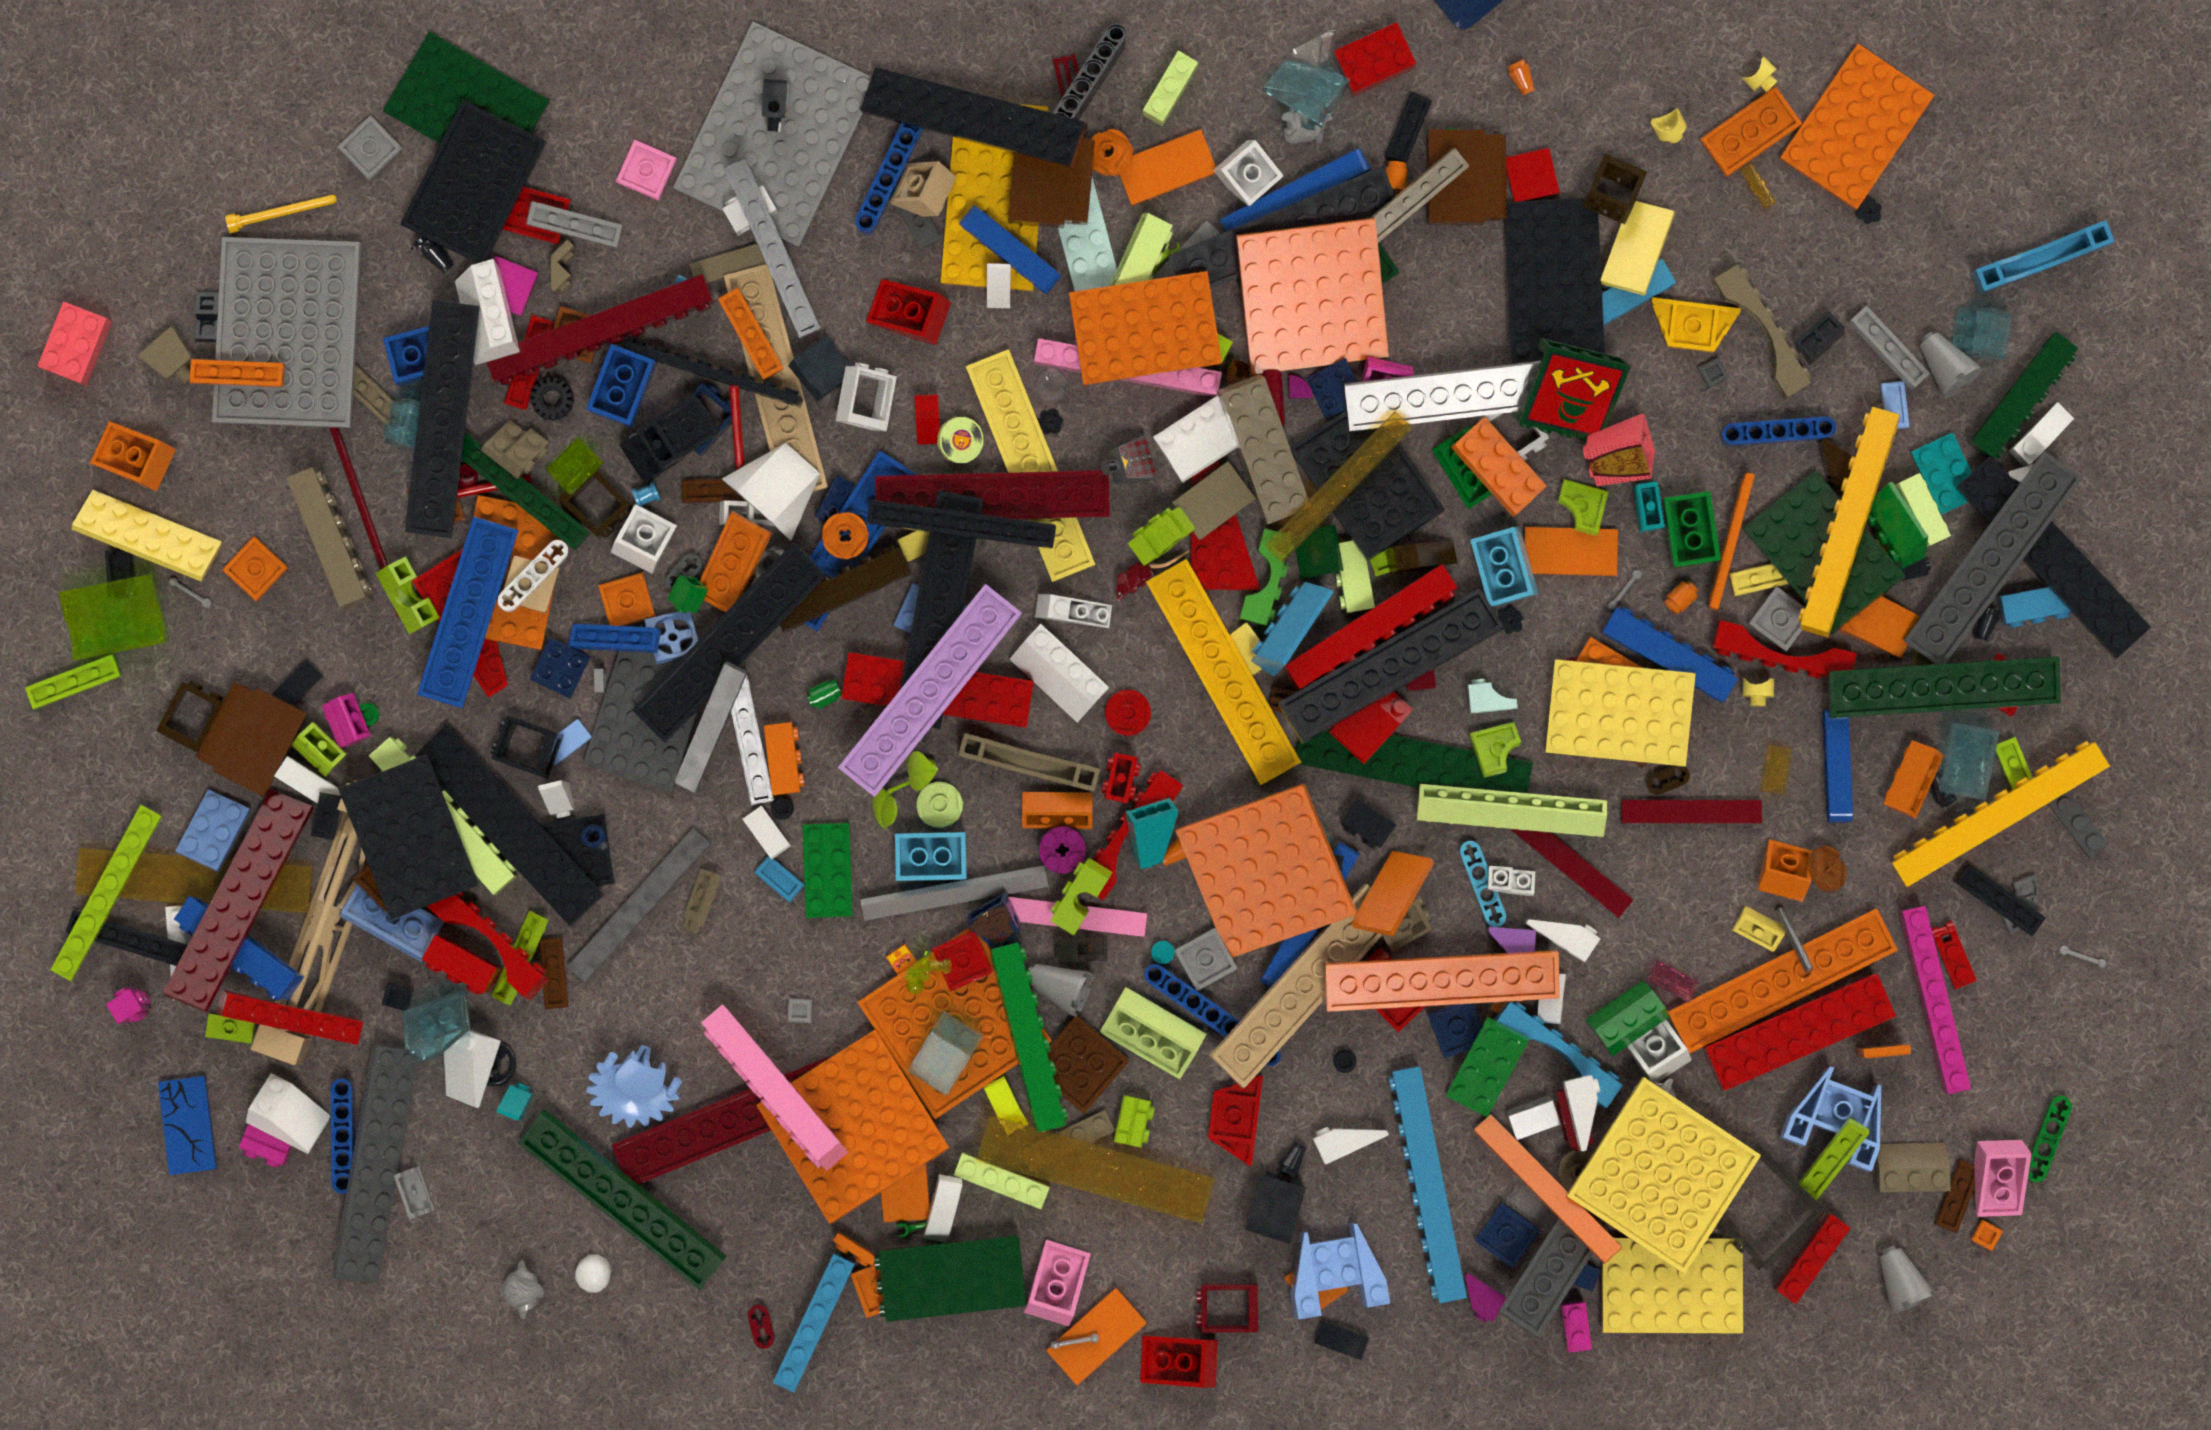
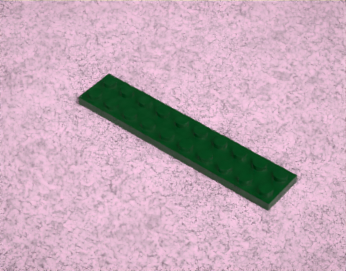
[1827,656,2061,718]
[1297,727,1533,793]
[518,1109,727,1290]

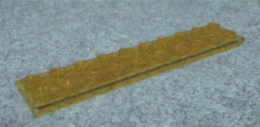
[75,848,313,913]
[976,1115,1215,1224]

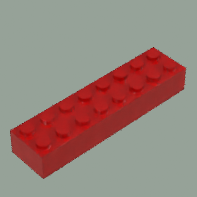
[1283,564,1458,691]
[841,653,1034,729]
[1702,973,1896,1091]

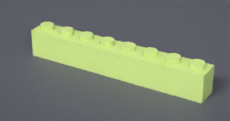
[369,737,517,895]
[1417,784,1607,837]

